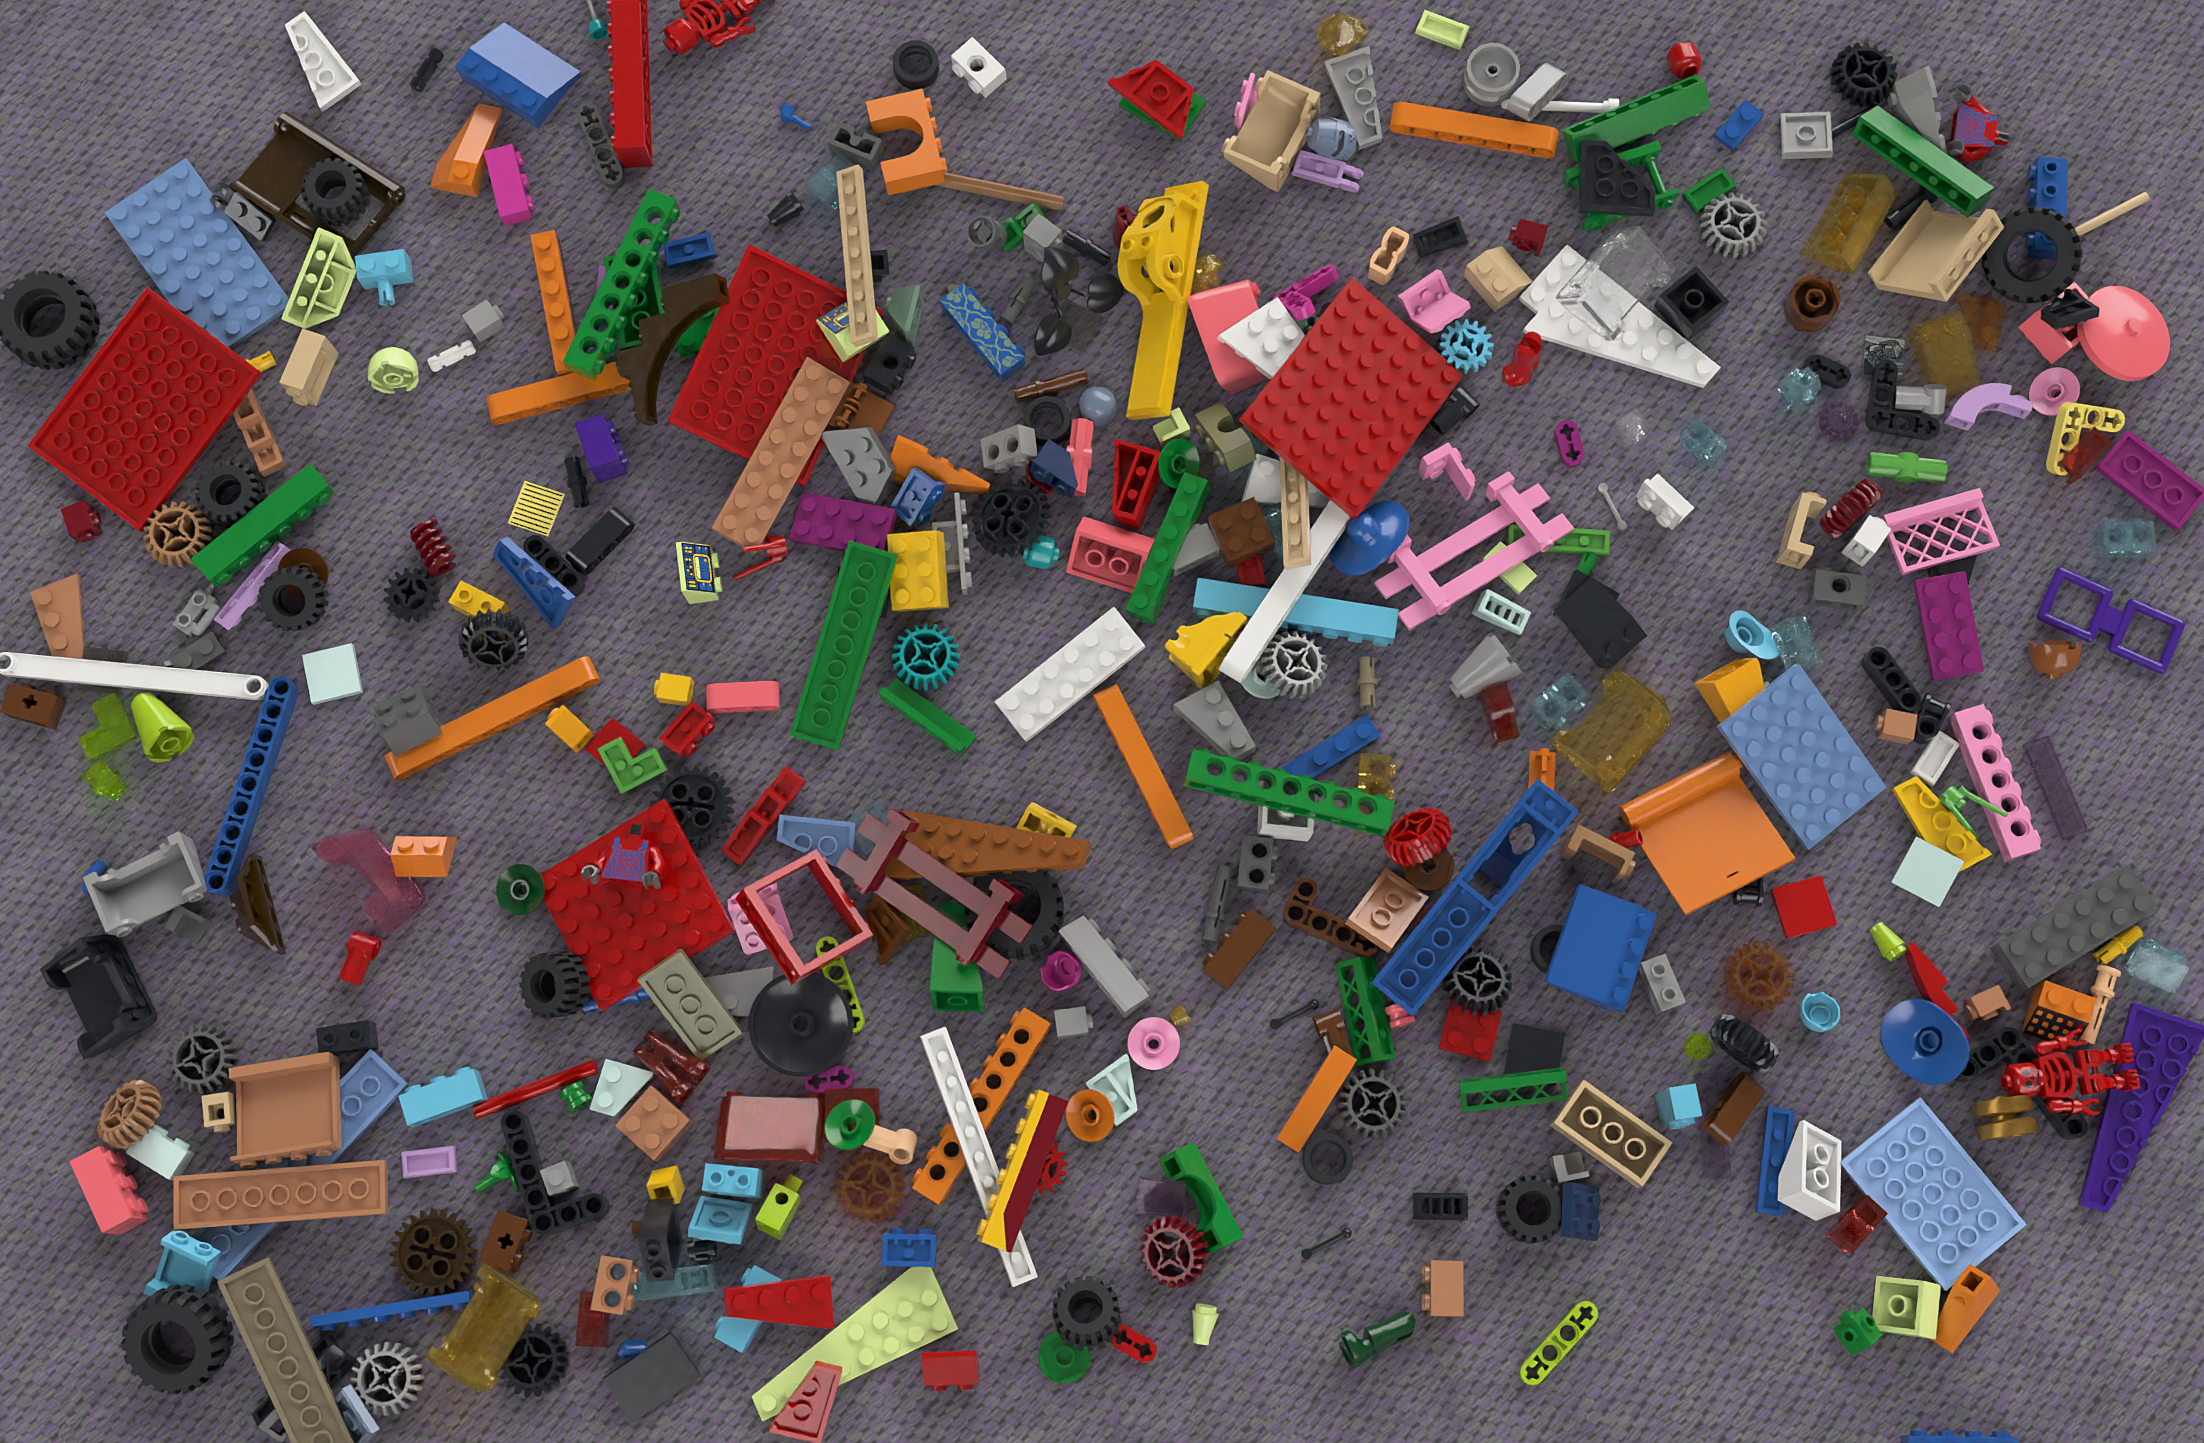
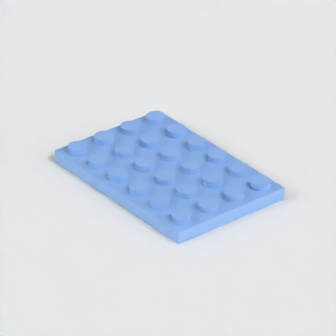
[1840,1097,2027,1291]

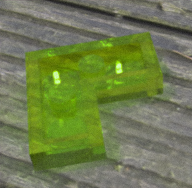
[79,693,138,762]

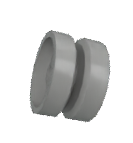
[1463,43,1520,107]

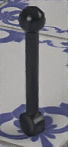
[1270,999,1319,1029]
[1301,1228,1352,1259]

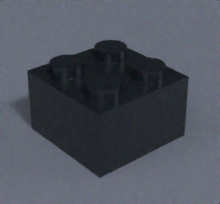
[1654,266,1730,341]

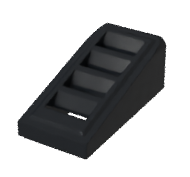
[1412,216,1469,258]
[1413,1193,1468,1221]

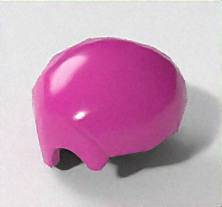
[1040,949,1082,991]

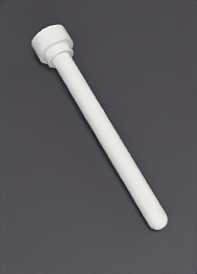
[1500,98,1619,113]

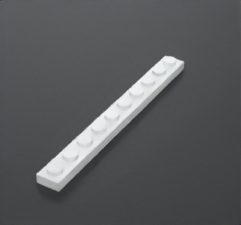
[920,1027,1038,1287]

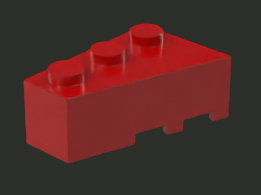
[1112,439,1161,530]

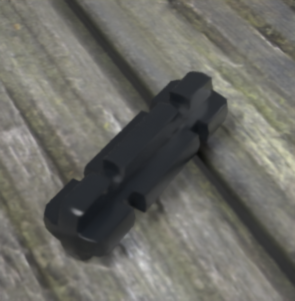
[410,47,444,92]

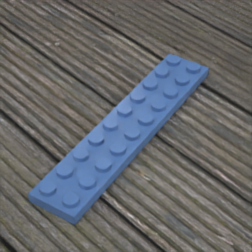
[192,1049,409,1281]

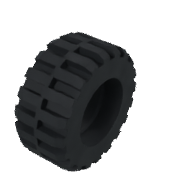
[1981,207,2083,304]
[0,270,100,370]
[964,869,1064,960]
[121,1284,234,1394]

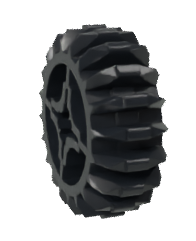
[1830,41,1898,107]
[459,608,529,672]
[1442,947,1513,1017]
[1709,1014,1779,1073]
[497,1323,570,1397]

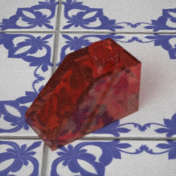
[1479,683,1519,744]

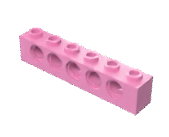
[1948,704,2041,862]

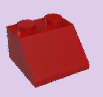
[921,1350,979,1391]

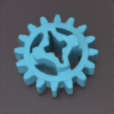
[1439,319,1494,374]

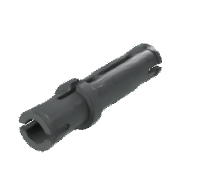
[1201,865,1233,944]

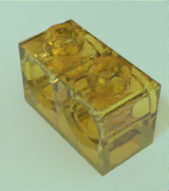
[1357,753,1396,809]

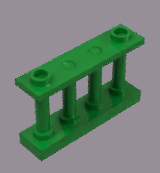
[1562,141,1679,232]

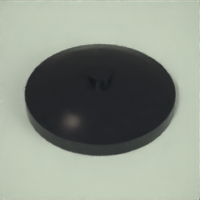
[748,973,854,1077]

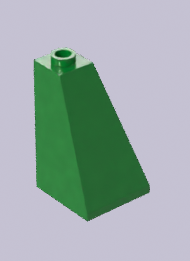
[930,902,985,1013]

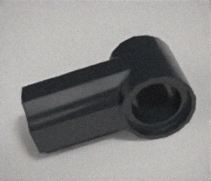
[1429,386,1480,435]

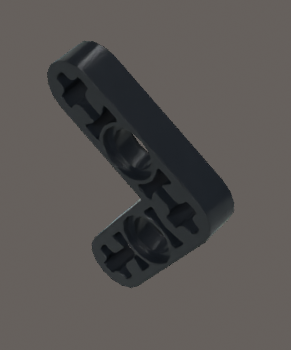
[1865,360,1940,441]

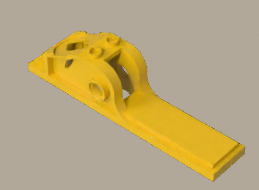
[1118,181,1209,420]

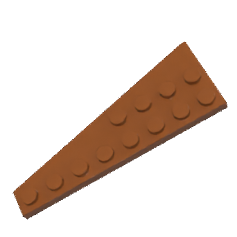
[883,810,1092,881]

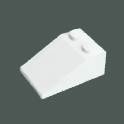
[1778,1120,1841,1221]

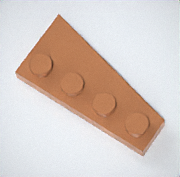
[30,573,87,684]

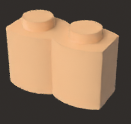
[1368,226,1409,286]

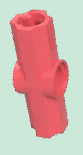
[1067,418,1094,496]

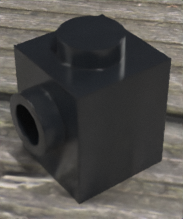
[870,250,890,283]

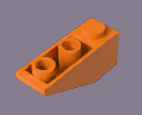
[1930,1264,2000,1354]

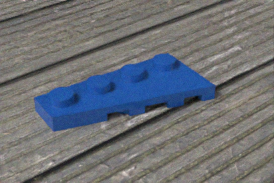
[493,537,575,629]

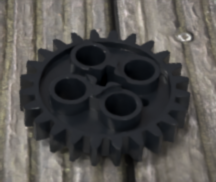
[971,479,1052,558]
[650,765,734,848]

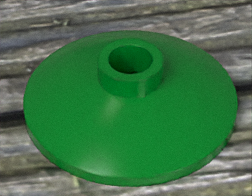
[1158,439,1200,489]
[825,1099,875,1150]

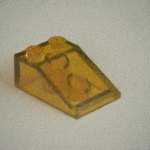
[1907,310,1982,398]

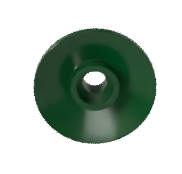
[496,864,545,916]

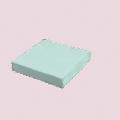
[302,643,363,705]
[1892,837,1964,907]

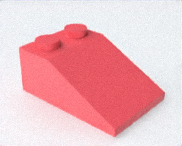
[2019,282,2088,364]

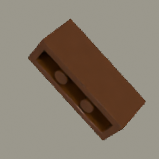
[1202,909,1276,992]

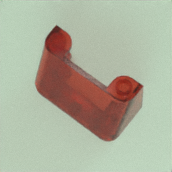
[714,1091,827,1164]

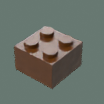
[1207,497,1275,569]

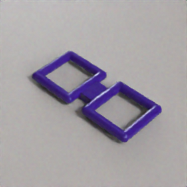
[2036,567,2185,674]

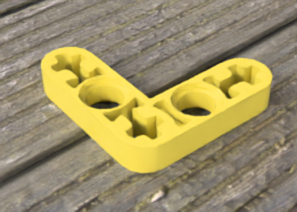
[2046,402,2125,476]

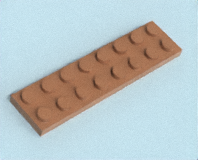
[711,357,850,554]
[173,1160,388,1230]

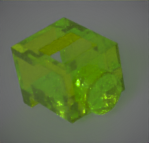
[81,760,128,801]

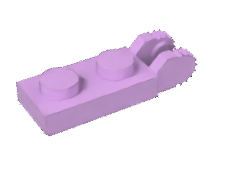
[1292,150,1364,193]

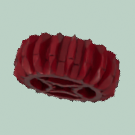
[1820,478,1883,539]
[1138,1215,1210,1288]

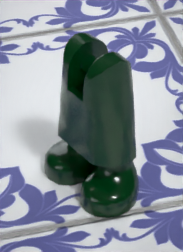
[1339,1312,1415,1369]

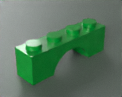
[1158,1141,1243,1254]

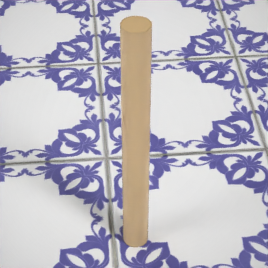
[2075,192,2150,236]

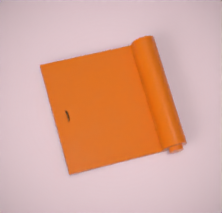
[1618,752,1795,916]

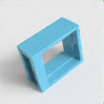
[702,1163,767,1199]

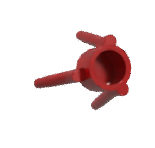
[734,534,788,580]

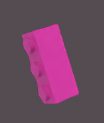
[484,144,535,226]

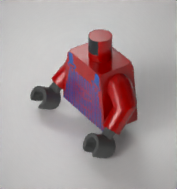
[1947,84,2010,164]
[581,824,666,890]

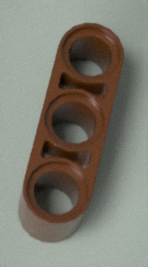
[1701,1071,1765,1146]

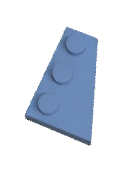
[777,815,857,871]

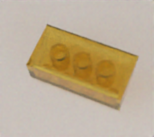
[1801,173,1898,273]

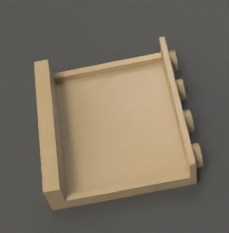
[1868,200,2004,302]

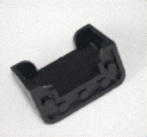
[40,934,157,1059]

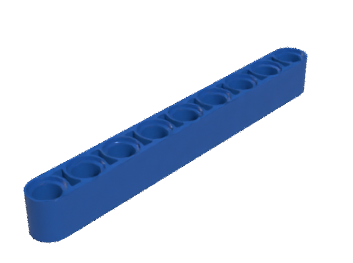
[204,676,299,897]

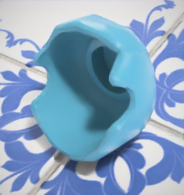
[1800,992,1840,1032]

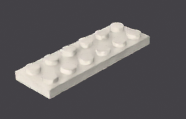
[995,607,1146,742]

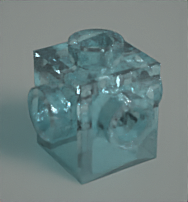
[1777,367,1821,409]

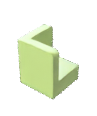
[1153,408,1190,448]

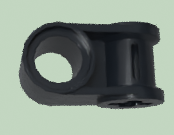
[1913,692,1951,744]
[1733,877,1764,907]

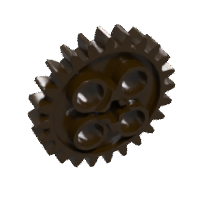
[389,1208,478,1296]

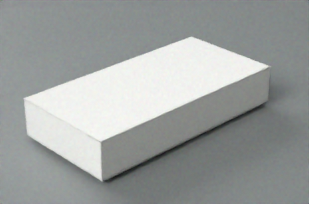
[1910,731,1960,787]

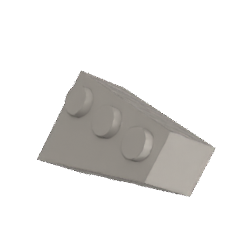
[1173,681,1256,761]

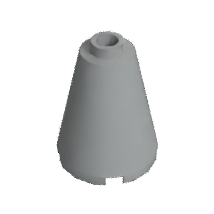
[1449,632,1522,699]

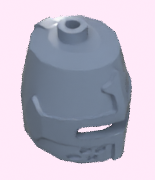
[1305,117,1357,162]

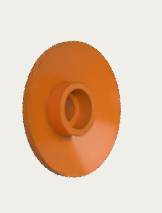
[1066,1089,1115,1142]

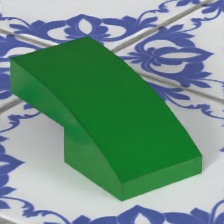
[1002,203,1046,252]

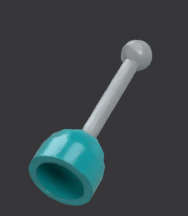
[586,0,609,40]

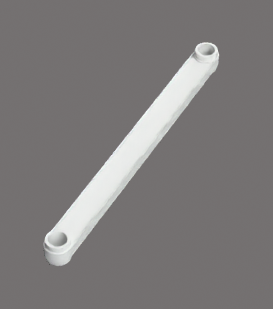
[0,652,269,700]

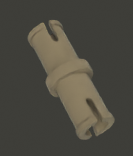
[1357,656,1377,710]

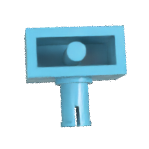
[355,249,413,306]

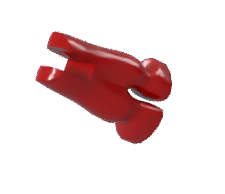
[1501,331,1542,387]

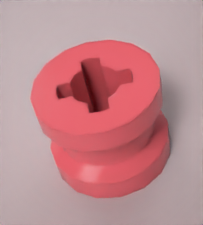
[1384,1004,1416,1029]

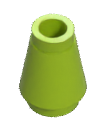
[1869,922,1907,962]

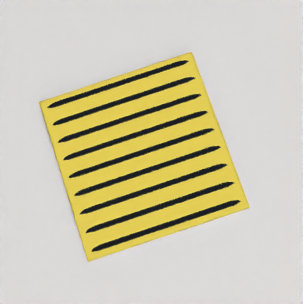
[508,481,565,536]

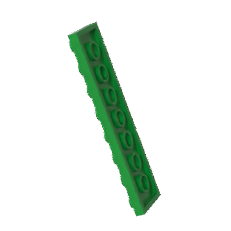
[790,540,899,750]

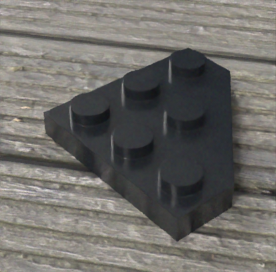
[1578,140,1655,217]

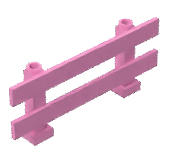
[1374,471,1574,631]

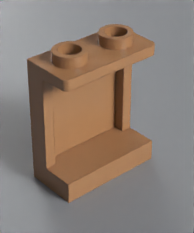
[1560,824,1636,884]

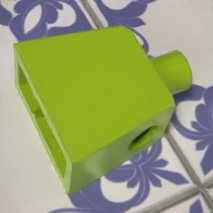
[755,1174,803,1241]

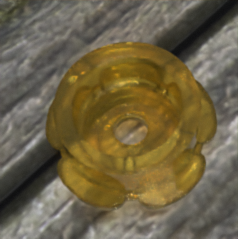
[1169,1004,1192,1028]

